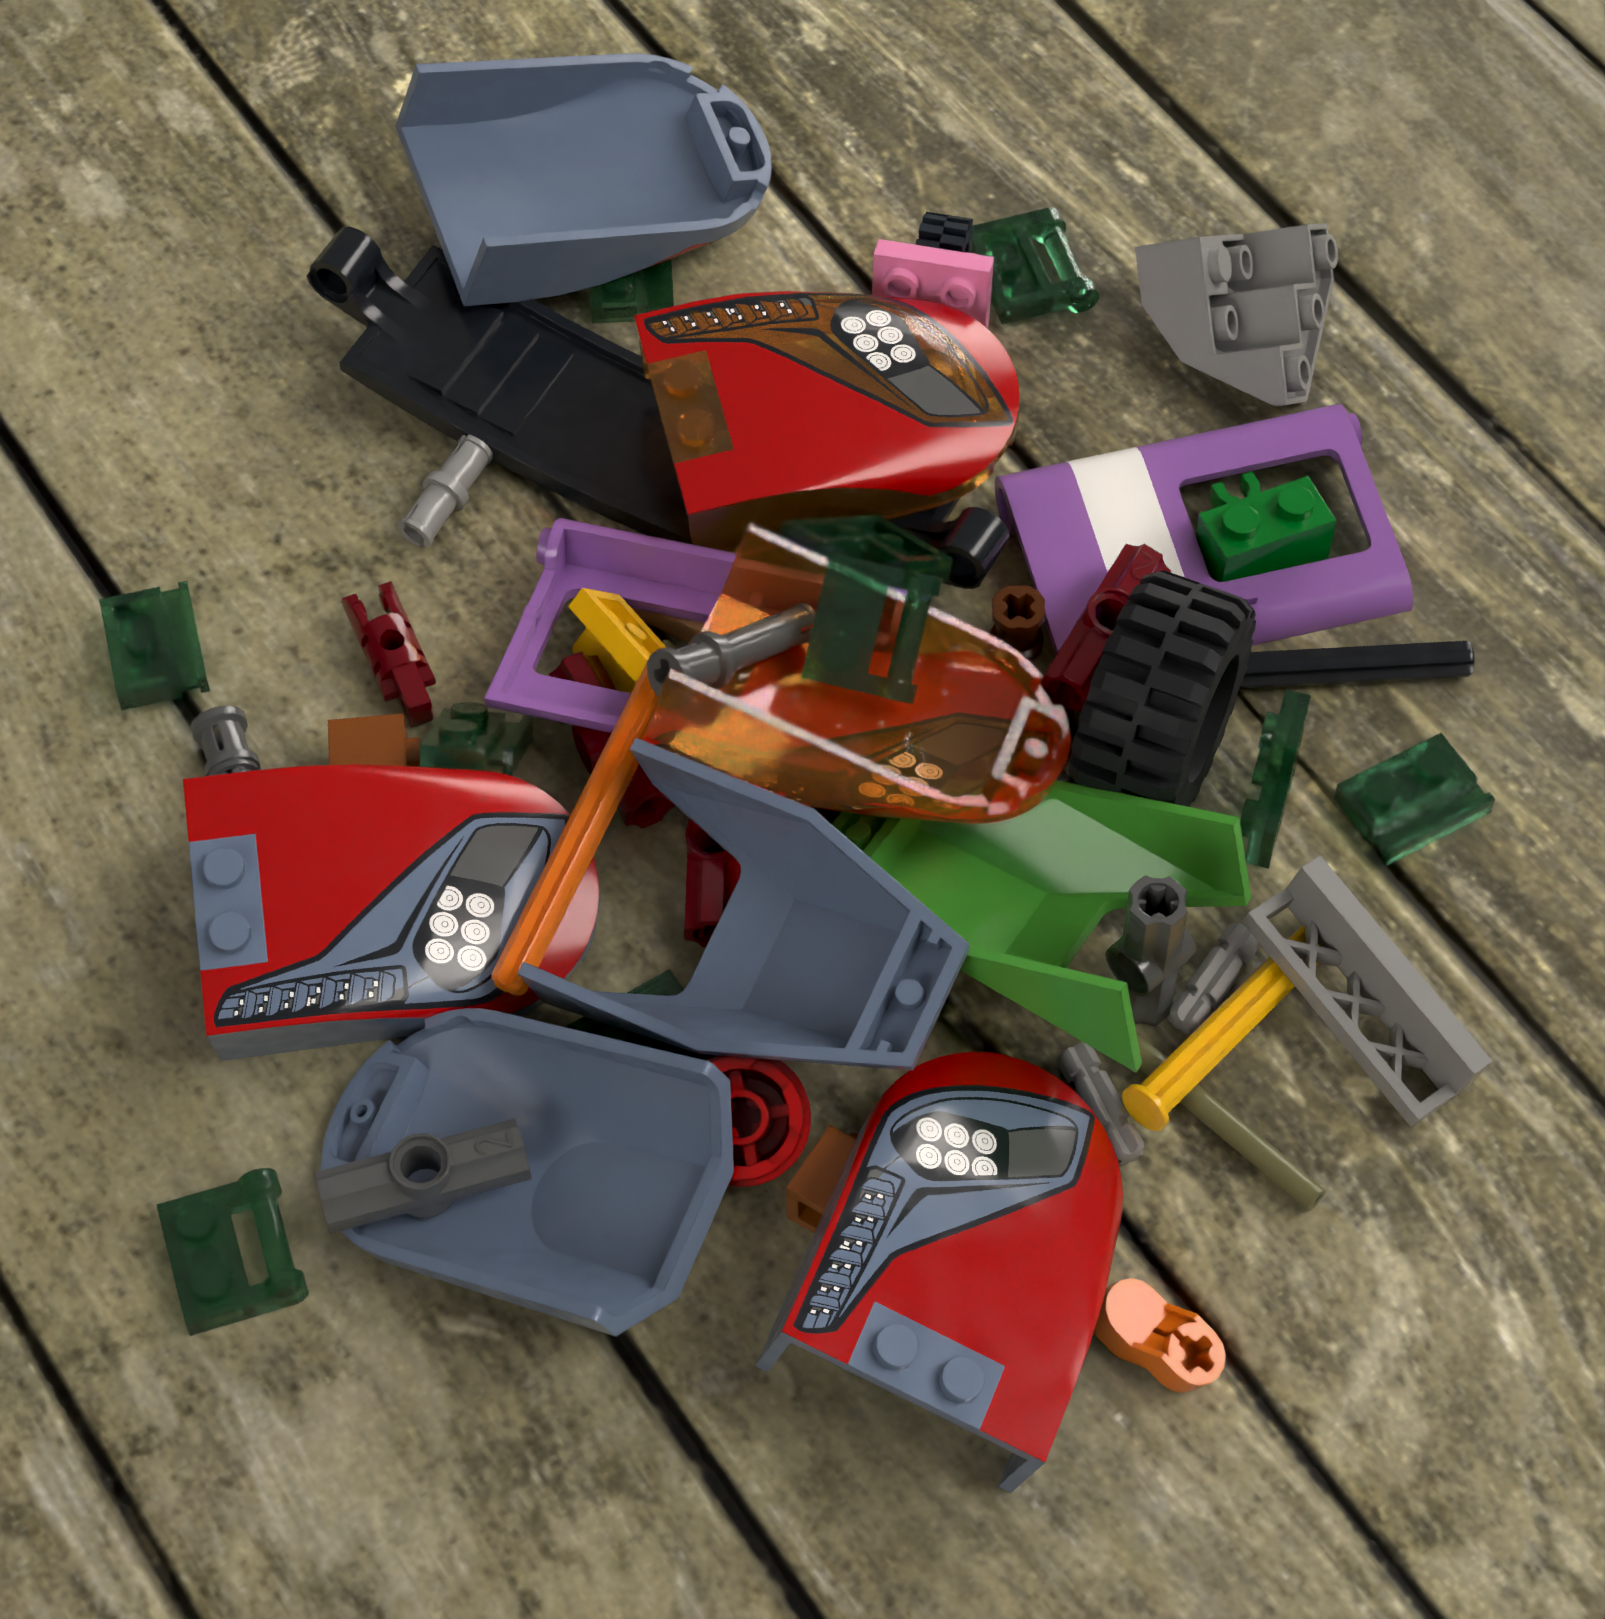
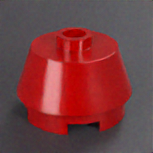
[706,1055,811,1187]

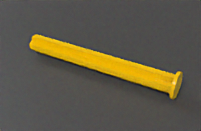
[1122,925,1319,1131]

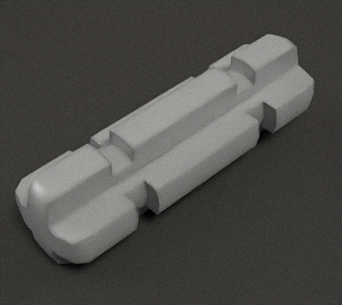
[1169,922,1258,1036]
[1059,1042,1144,1166]

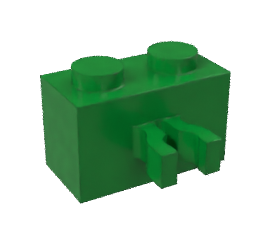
[1196,471,1336,582]

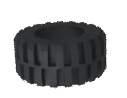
[1068,570,1256,807]

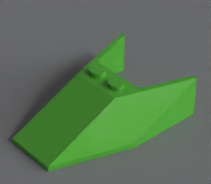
[832,781,1251,1072]

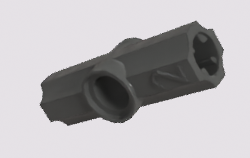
[1105,875,1196,1026]
[314,1119,531,1234]

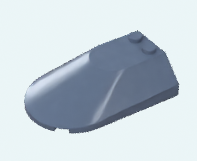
[321,1008,734,1336]

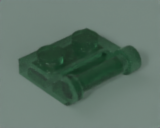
[970,207,1099,325]
[801,553,943,704]
[156,1168,309,1336]

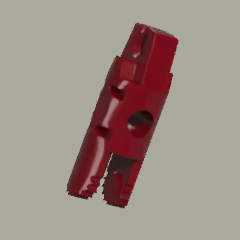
[341,581,436,728]

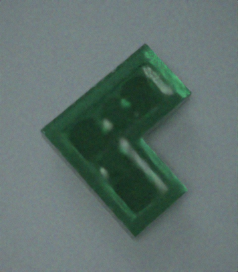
[778,515,953,590]
[1240,689,1311,869]

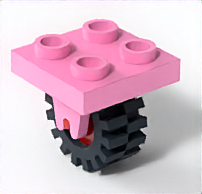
[871,212,994,359]

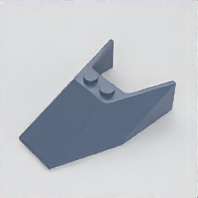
[517,738,971,1071]

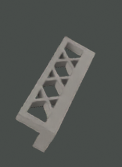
[1242,855,1493,1128]

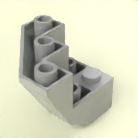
[1135,223,1338,407]

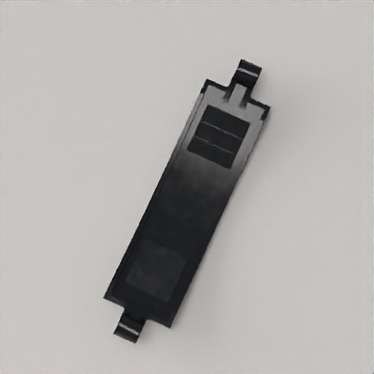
[306,226,1010,589]

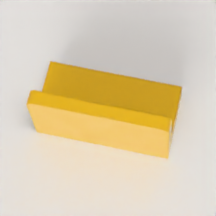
[568,588,666,693]

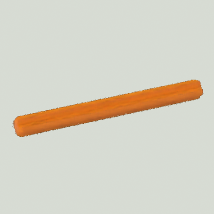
[491,659,668,996]

